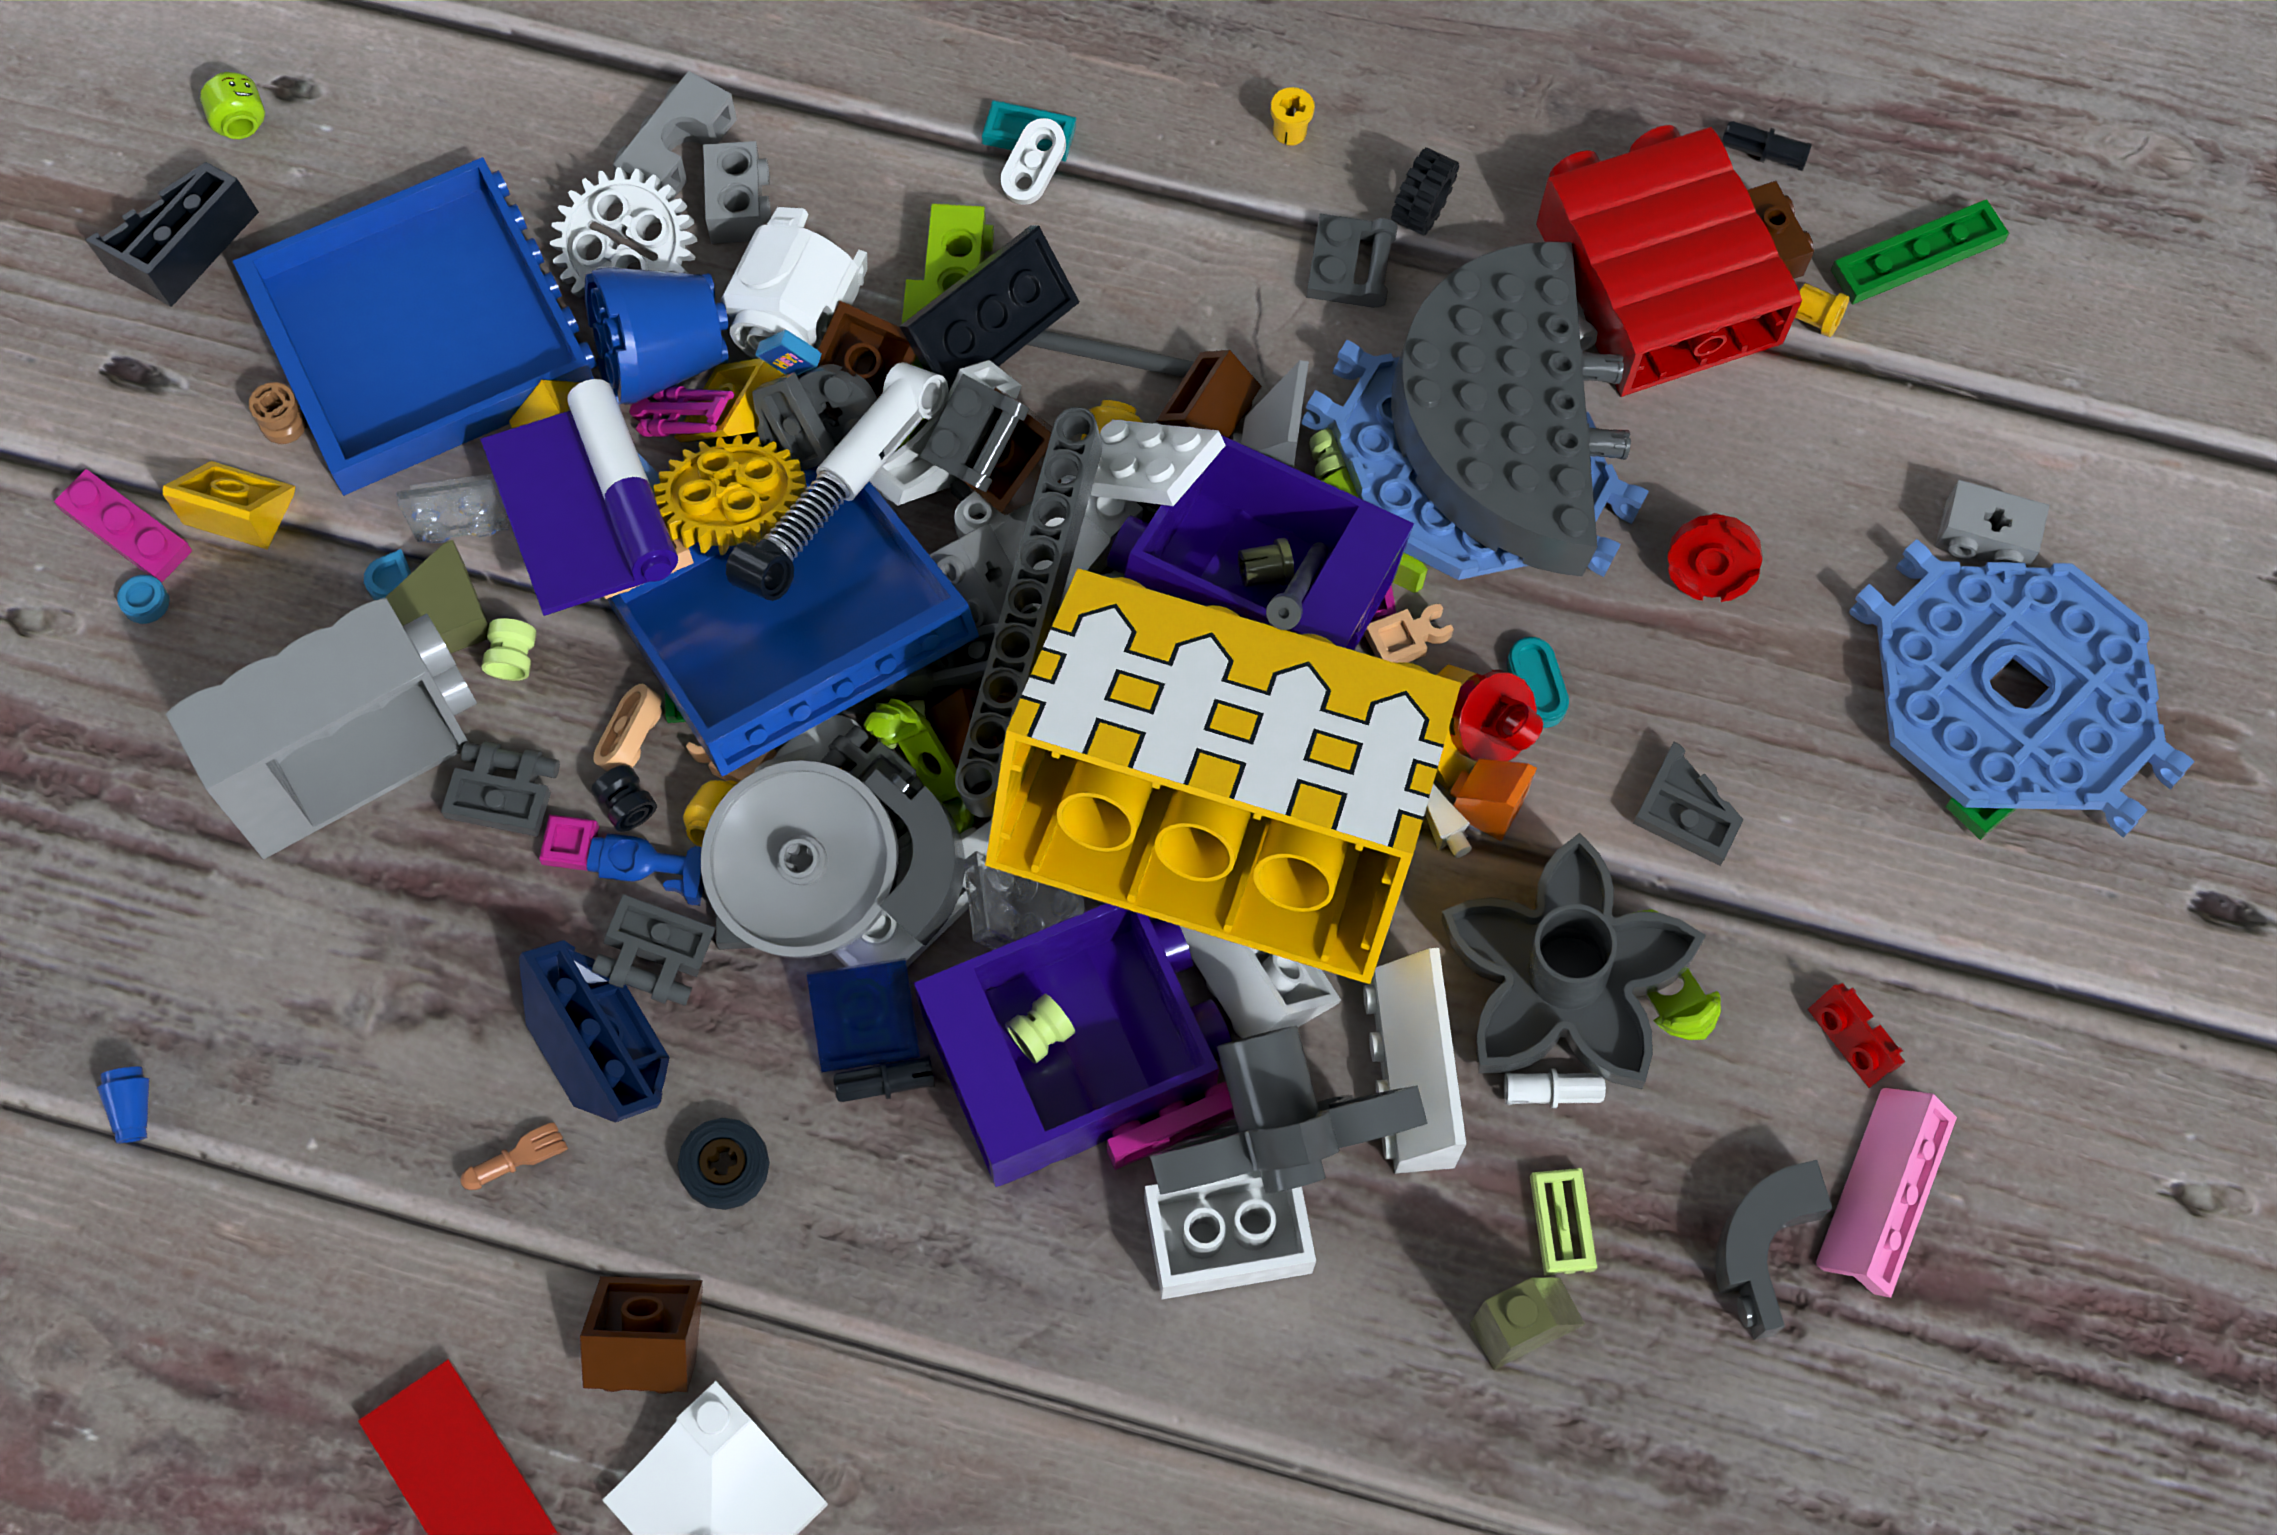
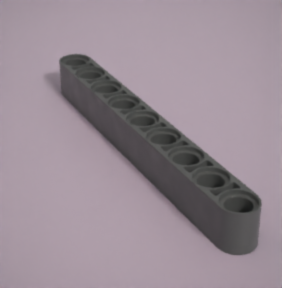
[955,407,1102,817]

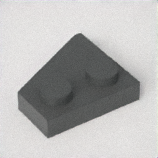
[752,372,835,471]
[1633,742,1744,866]

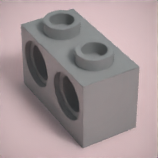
[703,141,771,244]

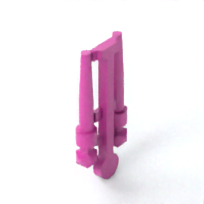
[629,386,734,437]

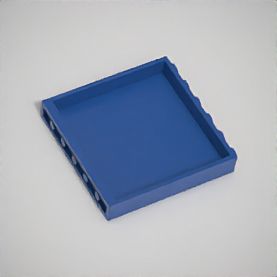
[233,157,598,496]
[608,466,979,777]

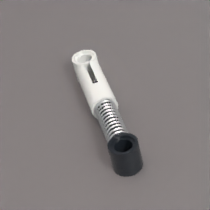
[726,362,949,601]

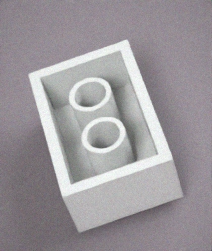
[1144,1170,1316,1299]

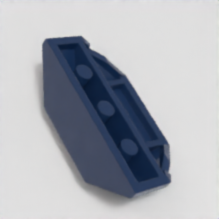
[519,940,670,1123]

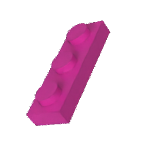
[54,469,192,583]
[1107,1082,1235,1170]

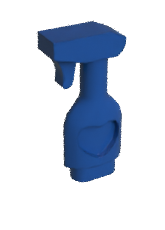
[587,833,704,906]

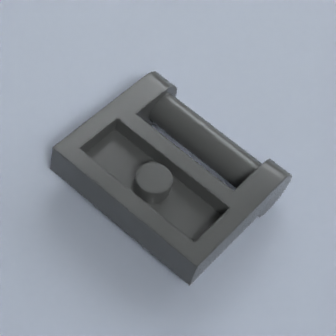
[1306,213,1398,308]
[920,374,1030,492]

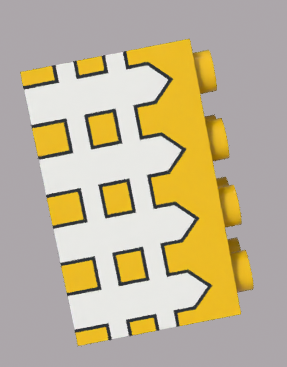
[985,568,1461,984]

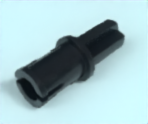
[1722,121,1812,171]
[833,1055,935,1102]

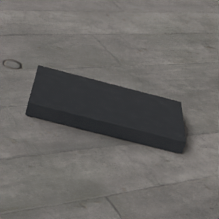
[899,225,1080,392]

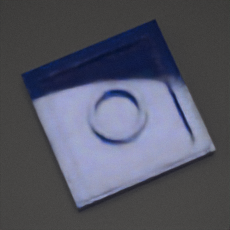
[807,958,920,1073]

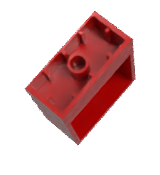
[1536,125,1802,397]

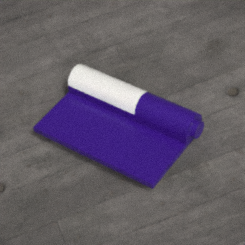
[480,379,678,616]

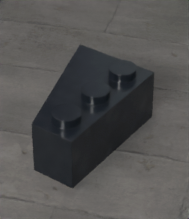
[85,162,259,307]

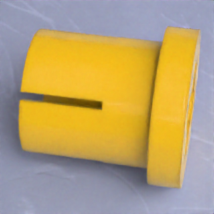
[1270,87,1315,145]
[1795,283,1849,338]

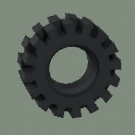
[1391,147,1459,236]

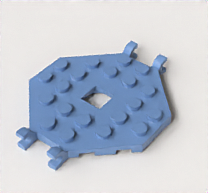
[1301,340,1649,580]
[1849,539,2195,838]

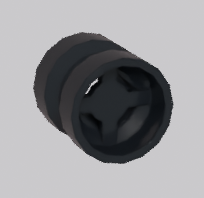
[591,764,657,832]

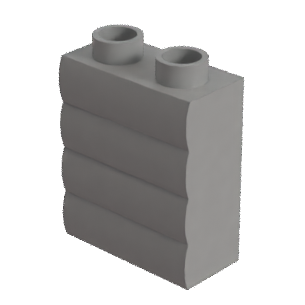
[166,598,477,859]

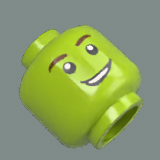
[200,72,265,139]

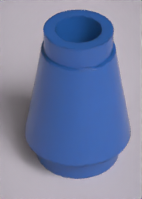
[97,1066,149,1144]

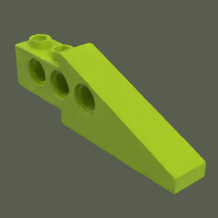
[895,204,994,451]

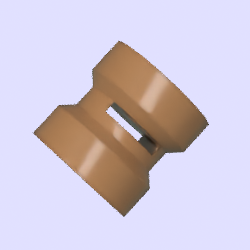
[249,382,307,444]

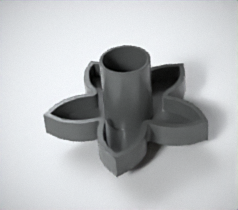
[1441,833,1706,1090]
[1150,1025,1428,1195]

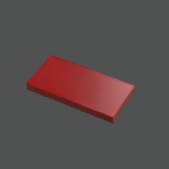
[358,1359,561,1535]

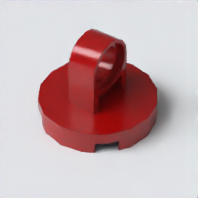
[1667,513,1763,602]
[1450,669,1543,762]

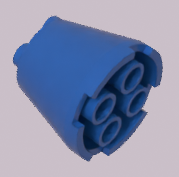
[585,267,729,405]

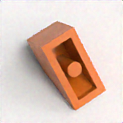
[1449,759,1537,842]

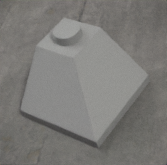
[1233,360,1309,468]

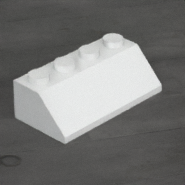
[1180,926,1341,1038]
[1363,948,1466,1174]

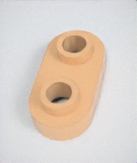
[593,684,662,771]

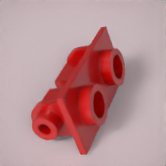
[1807,983,1906,1088]

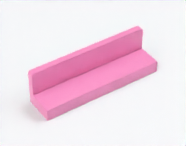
[1816,1088,1957,1298]

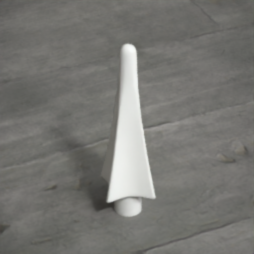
[1425,783,1472,858]

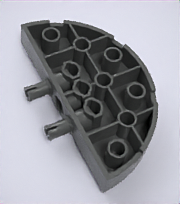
[1391,242,1631,577]

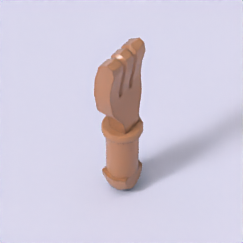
[460,1123,568,1190]

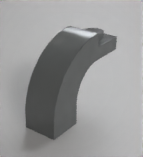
[864,769,965,946]
[1715,1160,1833,1340]

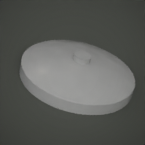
[701,760,899,958]

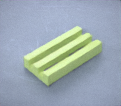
[1530,1168,1597,1276]

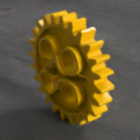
[653,435,807,555]

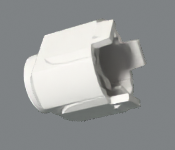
[721,207,867,359]

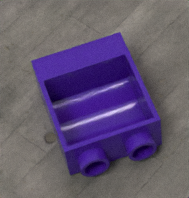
[1107,435,1414,651]
[914,903,1232,1187]

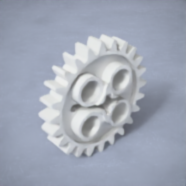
[550,167,697,298]

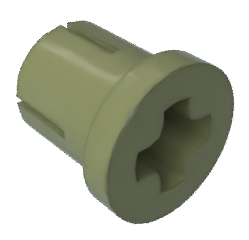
[1238,538,1294,587]

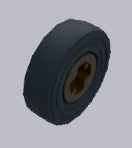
[677,1118,770,1210]

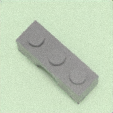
[613,71,737,201]

